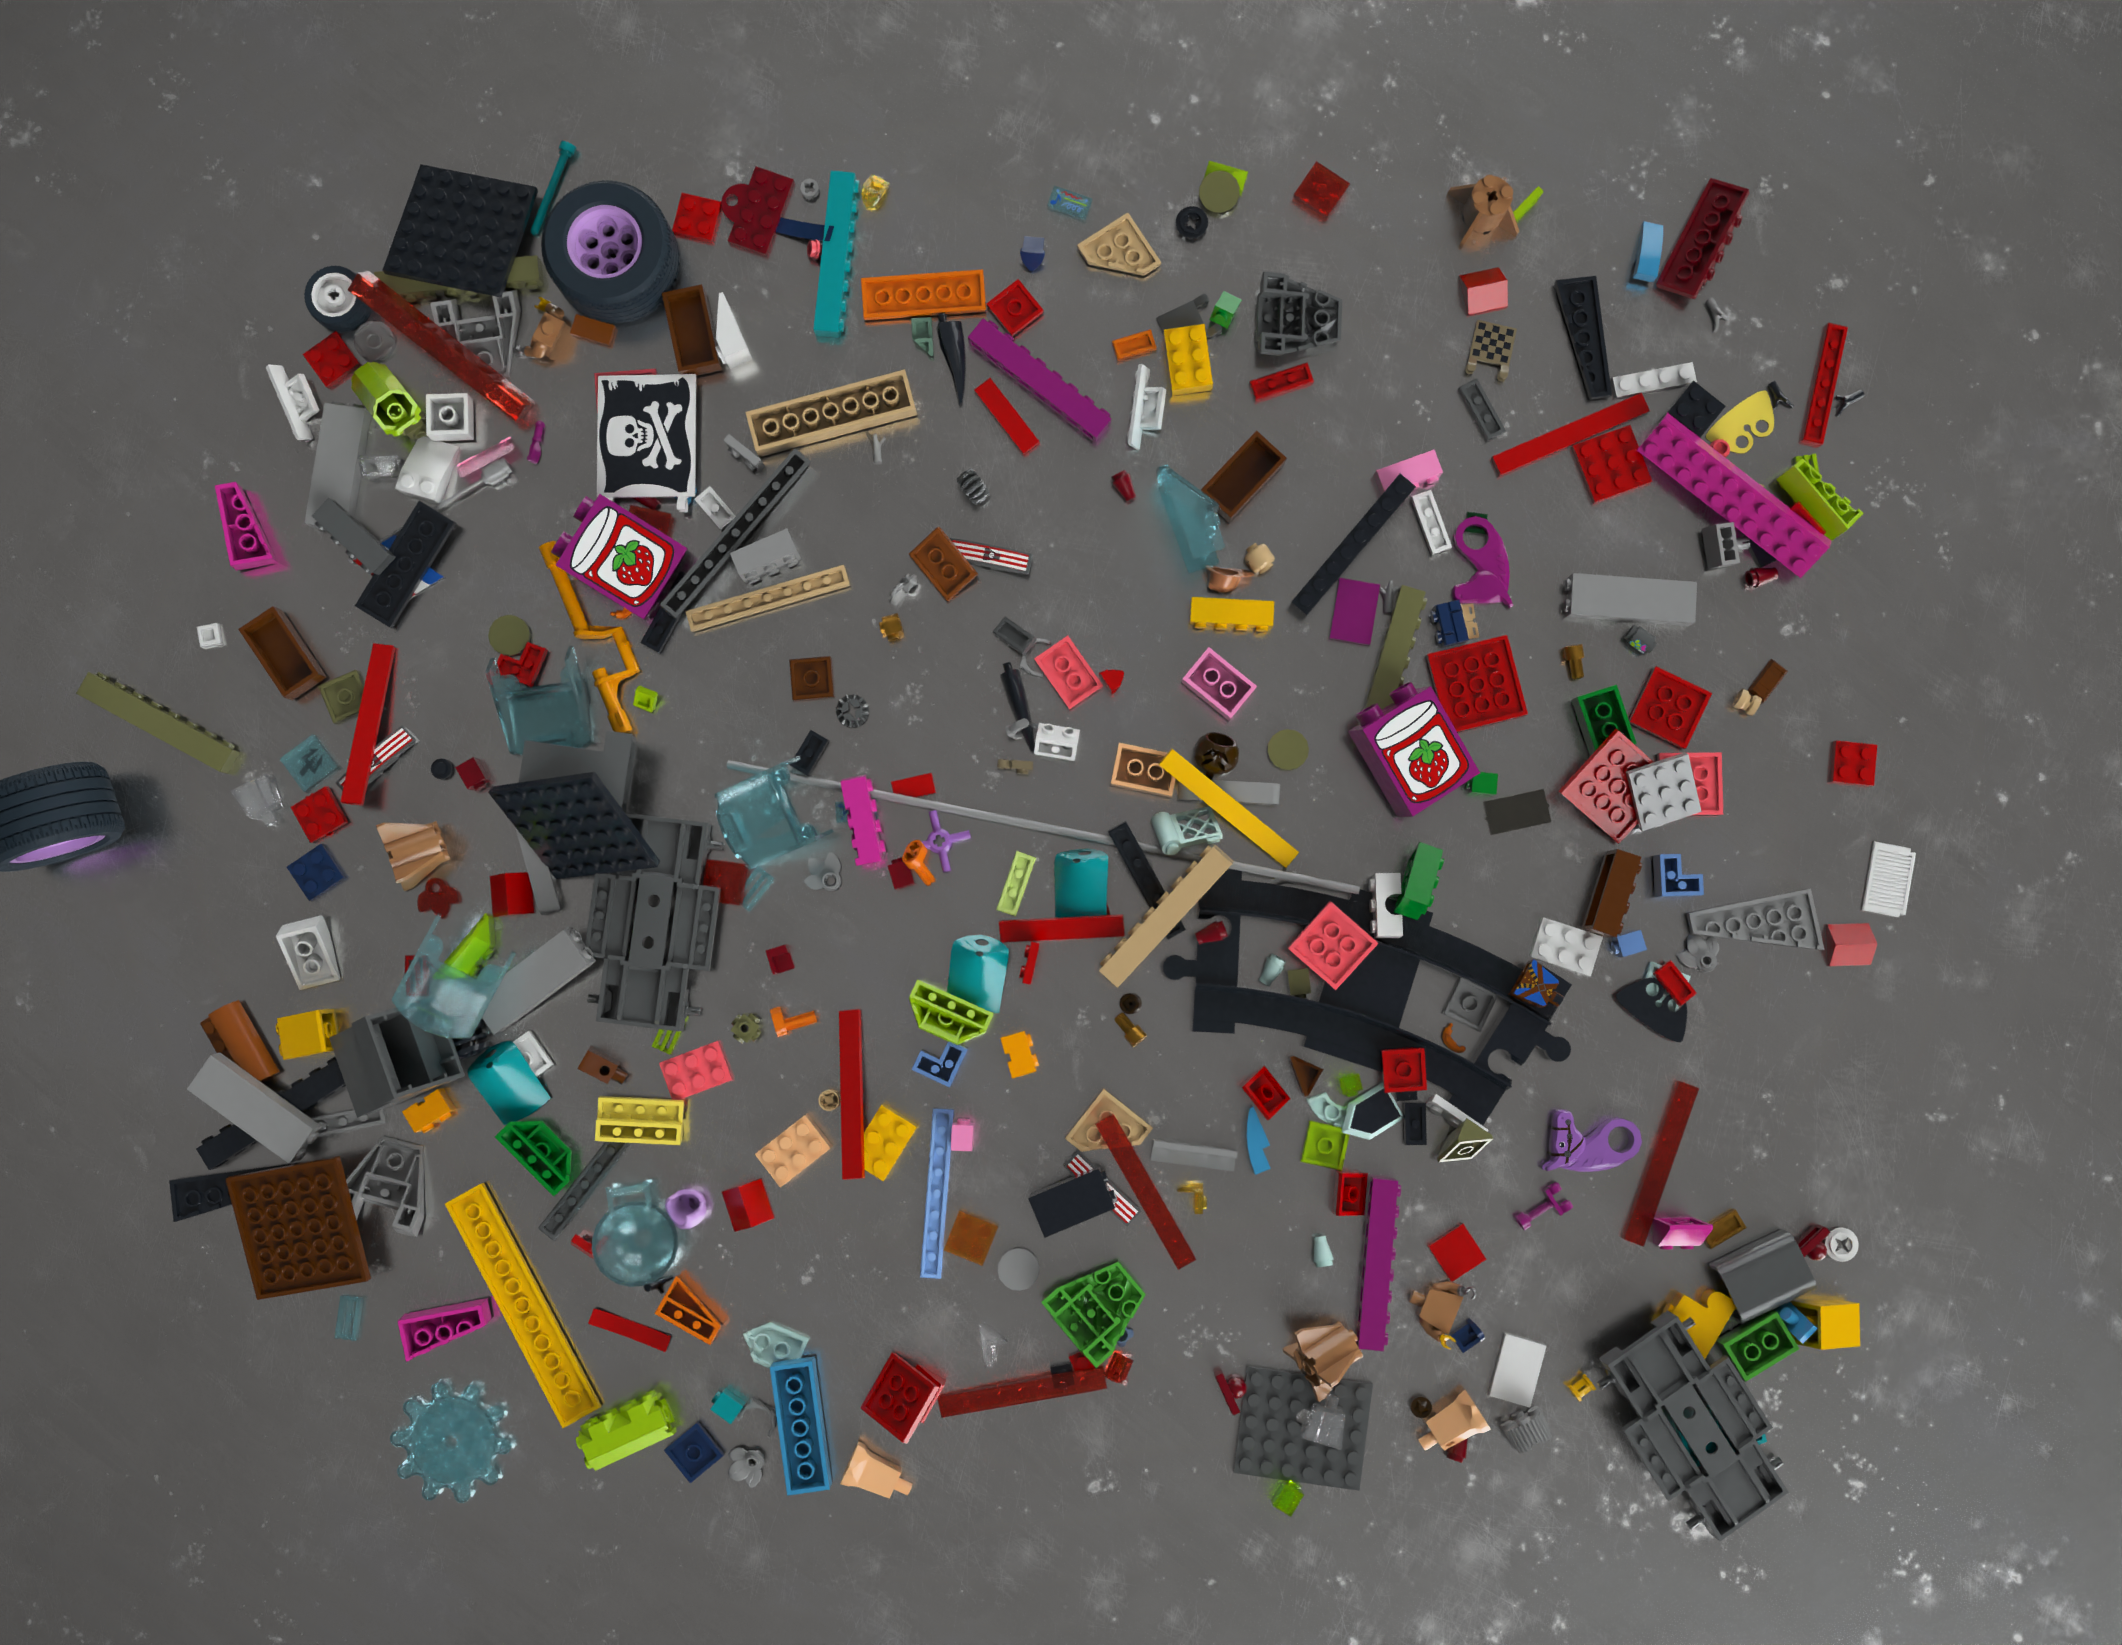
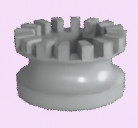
[800,179,819,200]

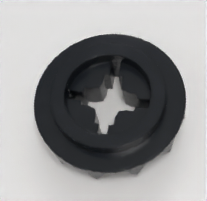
[1176,206,1208,239]

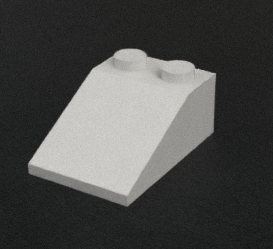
[715,292,753,369]
[395,436,460,504]
[276,915,340,990]

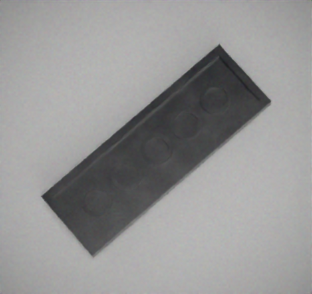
[355,500,456,628]

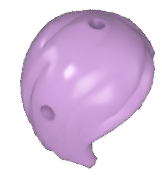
[665,1188,707,1229]

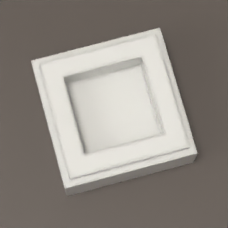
[197,623,223,648]

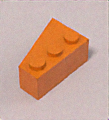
[654,1276,723,1345]

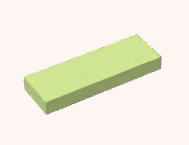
[996,851,1036,917]

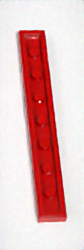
[1491,393,1650,476]
[340,643,395,806]
[839,1009,865,1180]

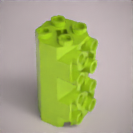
[351,362,421,437]
[575,1389,677,1471]

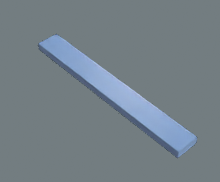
[920,1108,954,1279]

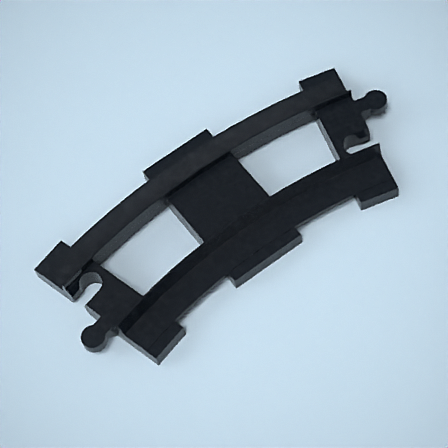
[1162,869,1572,1126]

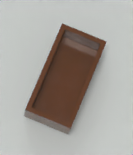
[662,284,723,376]
[1199,430,1287,523]
[238,606,327,701]
[1582,849,1642,938]

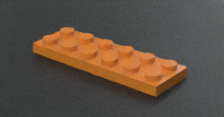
[861,269,986,320]

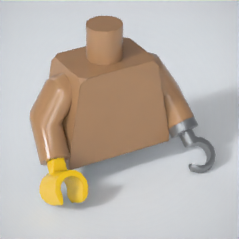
[514,297,566,358]
[1409,1281,1477,1349]

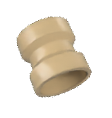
[1732,688,1762,716]
[818,1089,841,1111]

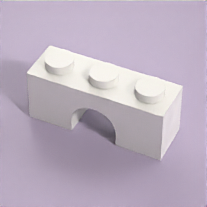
[1369,873,1403,938]

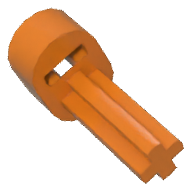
[902,840,935,886]
[770,1006,817,1037]

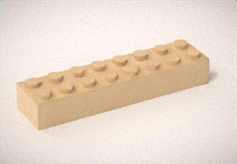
[745,369,917,457]
[1099,844,1234,988]

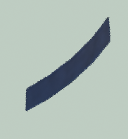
[776,217,834,241]

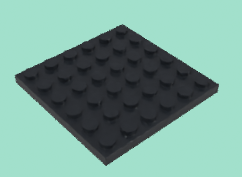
[382,164,538,298]
[488,772,660,879]

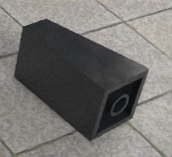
[1028,1166,1118,1238]

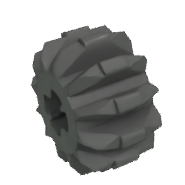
[957,468,990,505]

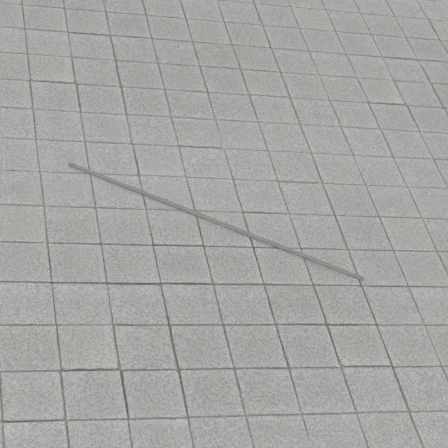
[727,760,1360,894]

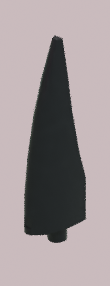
[936,313,966,405]
[1000,662,1035,752]

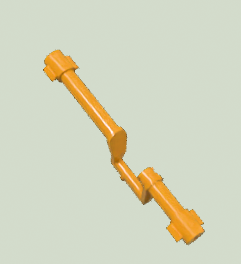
[539,541,640,734]

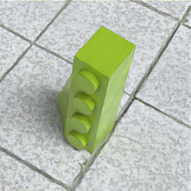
[1776,458,1864,541]

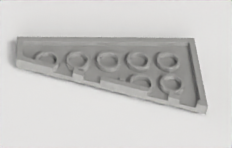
[1687,889,1825,950]

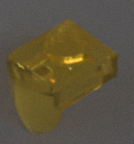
[861,174,890,209]
[1177,1183,1207,1214]

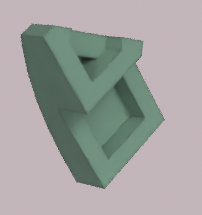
[911,317,934,356]

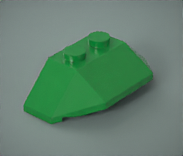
[495,1121,572,1197]

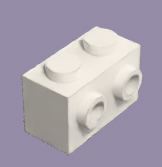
[1034,723,1080,761]

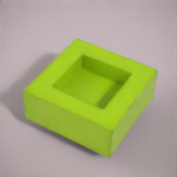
[633,685,658,713]

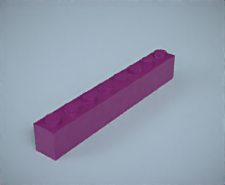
[968,318,1111,443]
[1356,1176,1401,1351]

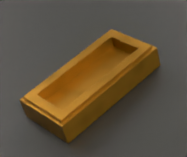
[1704,1209,1747,1249]

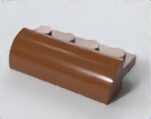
[200,1000,280,1083]

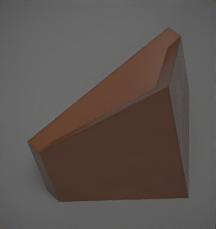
[1288,1055,1324,1097]

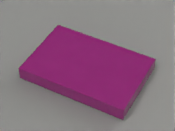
[1329,578,1380,646]

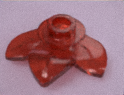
[417,878,459,919]

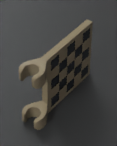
[1465,320,1517,382]

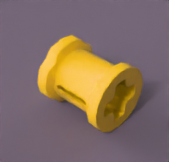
[1567,1374,1596,1402]

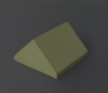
[1437,1118,1493,1162]

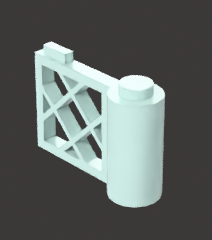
[1151,806,1223,855]

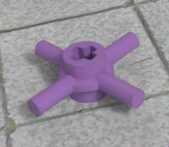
[922,810,971,873]

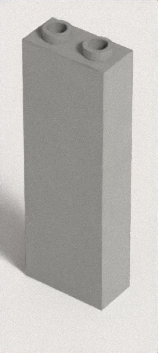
[304,401,371,529]
[1563,573,1697,626]
[470,927,596,1035]
[187,1053,321,1164]

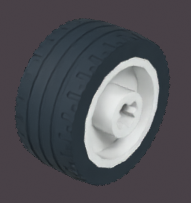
[304,266,373,333]

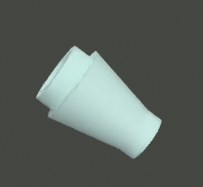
[1259,954,1286,986]
[1313,1236,1334,1268]

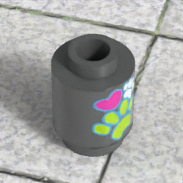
[1624,625,1657,654]

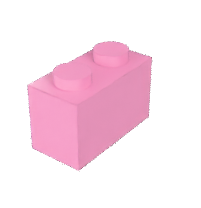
[951,1118,975,1152]

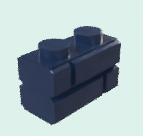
[1430,600,1469,648]

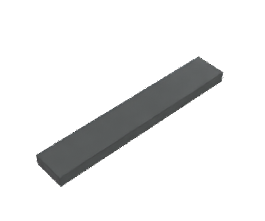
[538,1142,631,1241]

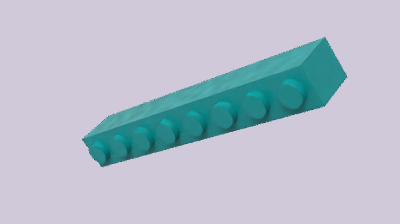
[813,170,860,338]

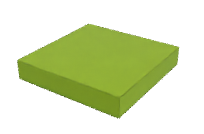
[1300,1120,1350,1171]

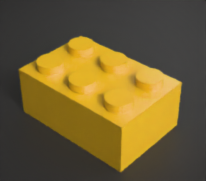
[1164,324,1213,396]
[864,1103,919,1181]

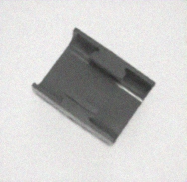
[1709,1229,1817,1324]

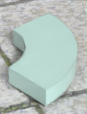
[1306,1092,1347,1128]

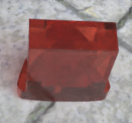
[1104,1352,1134,1387]

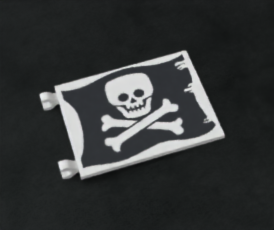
[597,374,696,512]

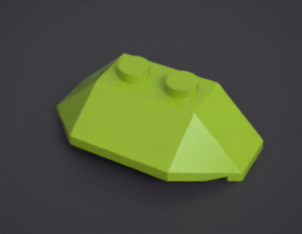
[431,913,496,980]
[909,979,994,1045]

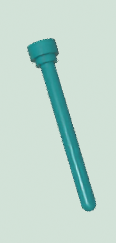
[531,140,577,235]

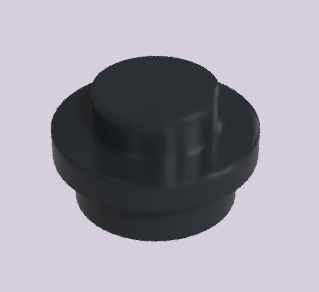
[431,758,452,779]

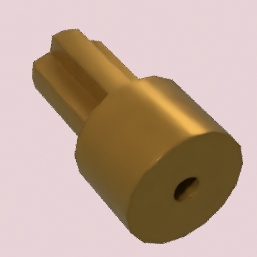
[1564,644,1584,679]
[1114,1012,1147,1047]

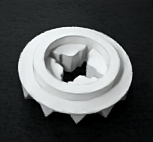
[1824,1228,1859,1262]

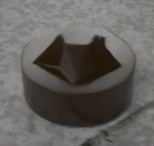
[1120,993,1142,1014]
[1410,1395,1432,1418]

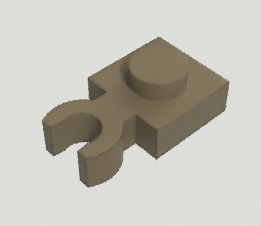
[997,759,1033,775]

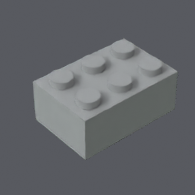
[730,528,802,584]

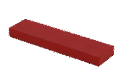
[974,378,1040,455]

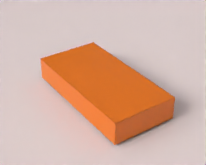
[1112,329,1157,362]

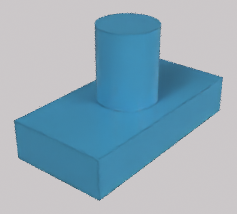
[1775,1302,1818,1344]

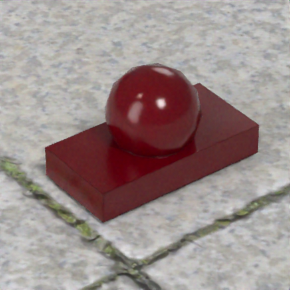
[1797,1225,1831,1261]
[1214,1369,1247,1415]

